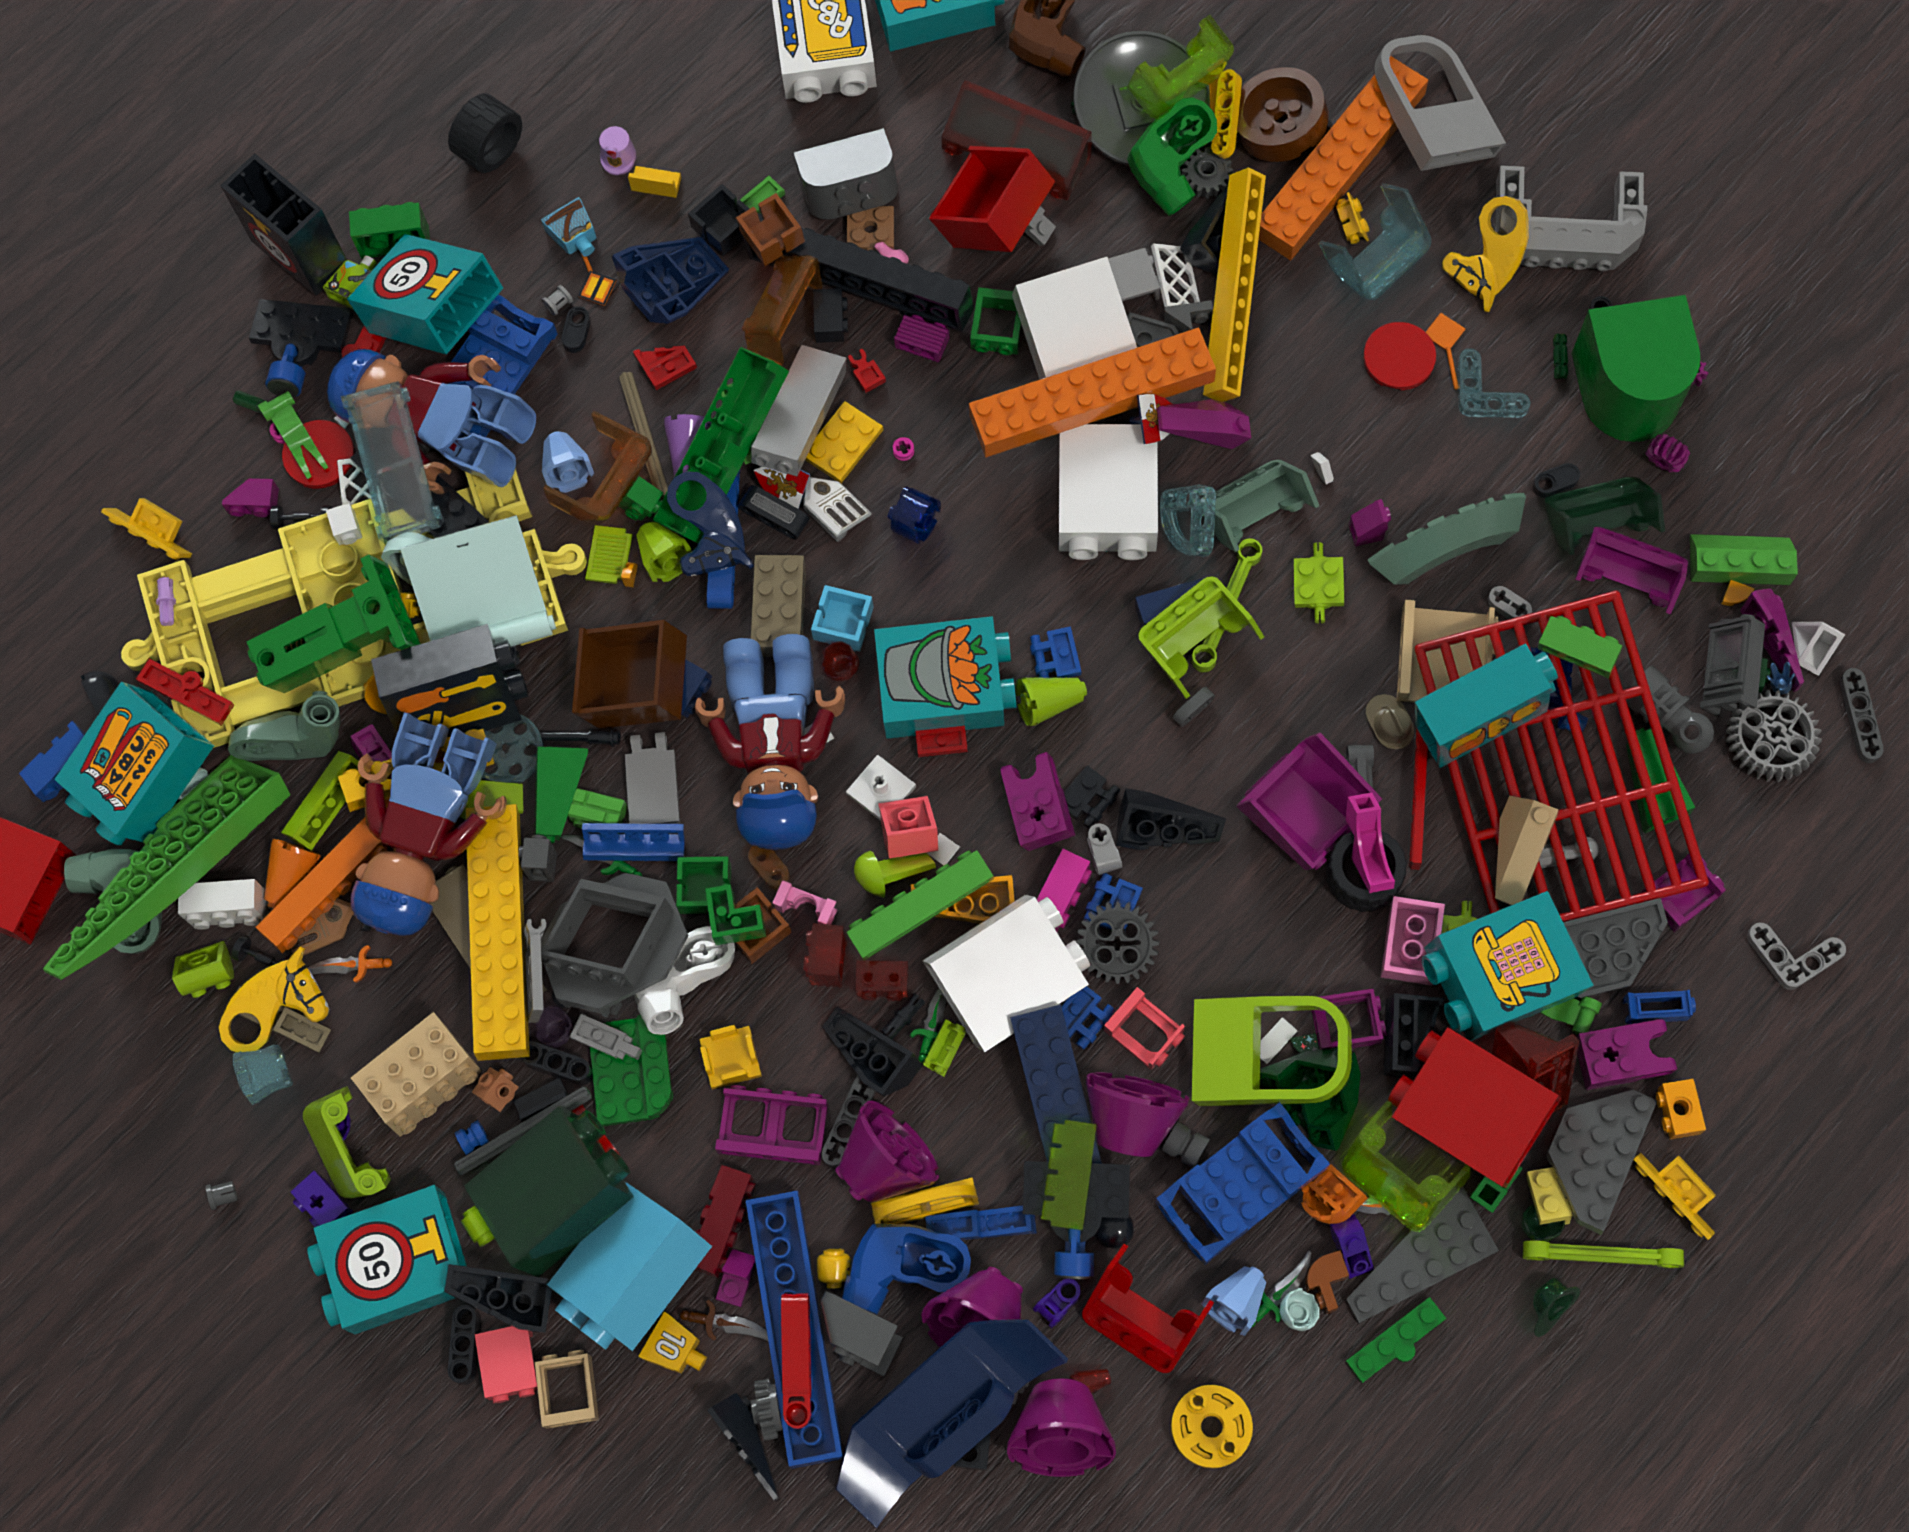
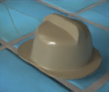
[1366,694,1414,750]

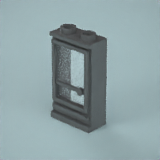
[1700,614,1765,716]

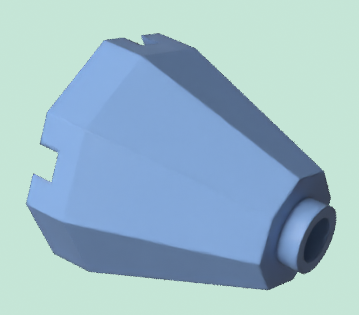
[542,431,594,493]
[1201,1266,1266,1336]

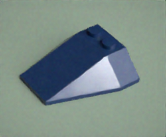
[612,237,729,324]

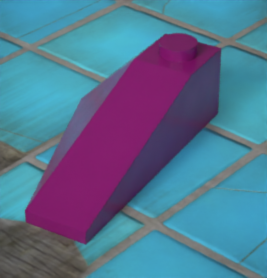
[1157,399,1251,449]
[1740,589,1804,692]

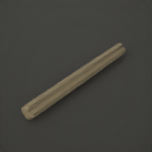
[619,372,668,499]

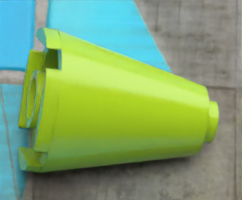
[1015,677,1087,726]

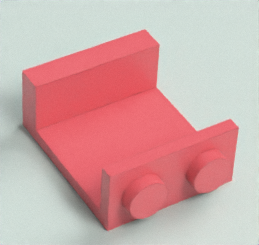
[475,1326,538,1403]

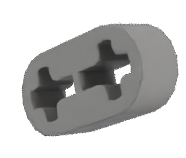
[1487,586,1532,619]

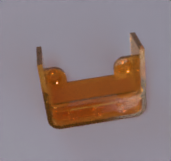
[742,255,823,365]
[543,410,652,521]

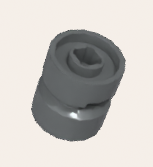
[1162,1121,1210,1169]

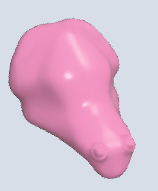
[875,242,909,264]

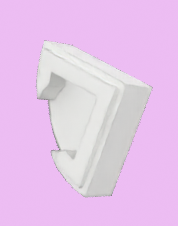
[1310,452,1334,484]

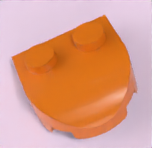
[1301,1164,1368,1224]

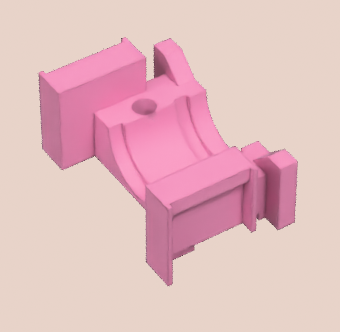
[772,880,838,931]

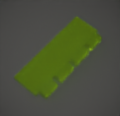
[1041,1120,1097,1230]

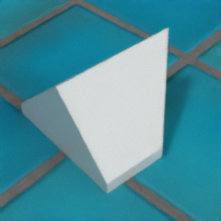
[1791,622,1845,676]

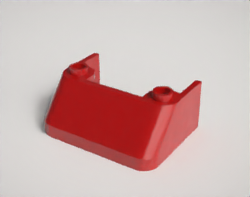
[1082,1244,1214,1373]

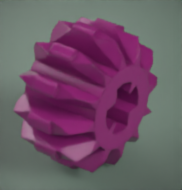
[1646,434,1690,473]

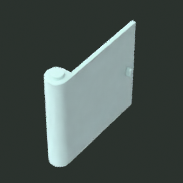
[400,515,557,647]

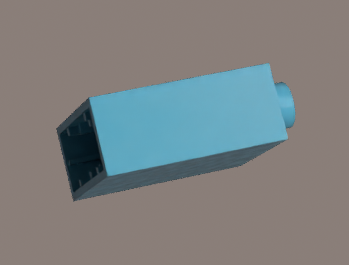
[547,1183,712,1351]

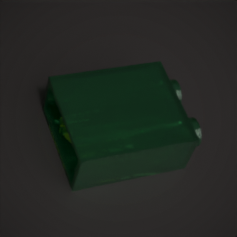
[464,1105,634,1277]

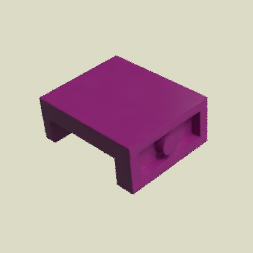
[1641,854,1726,932]

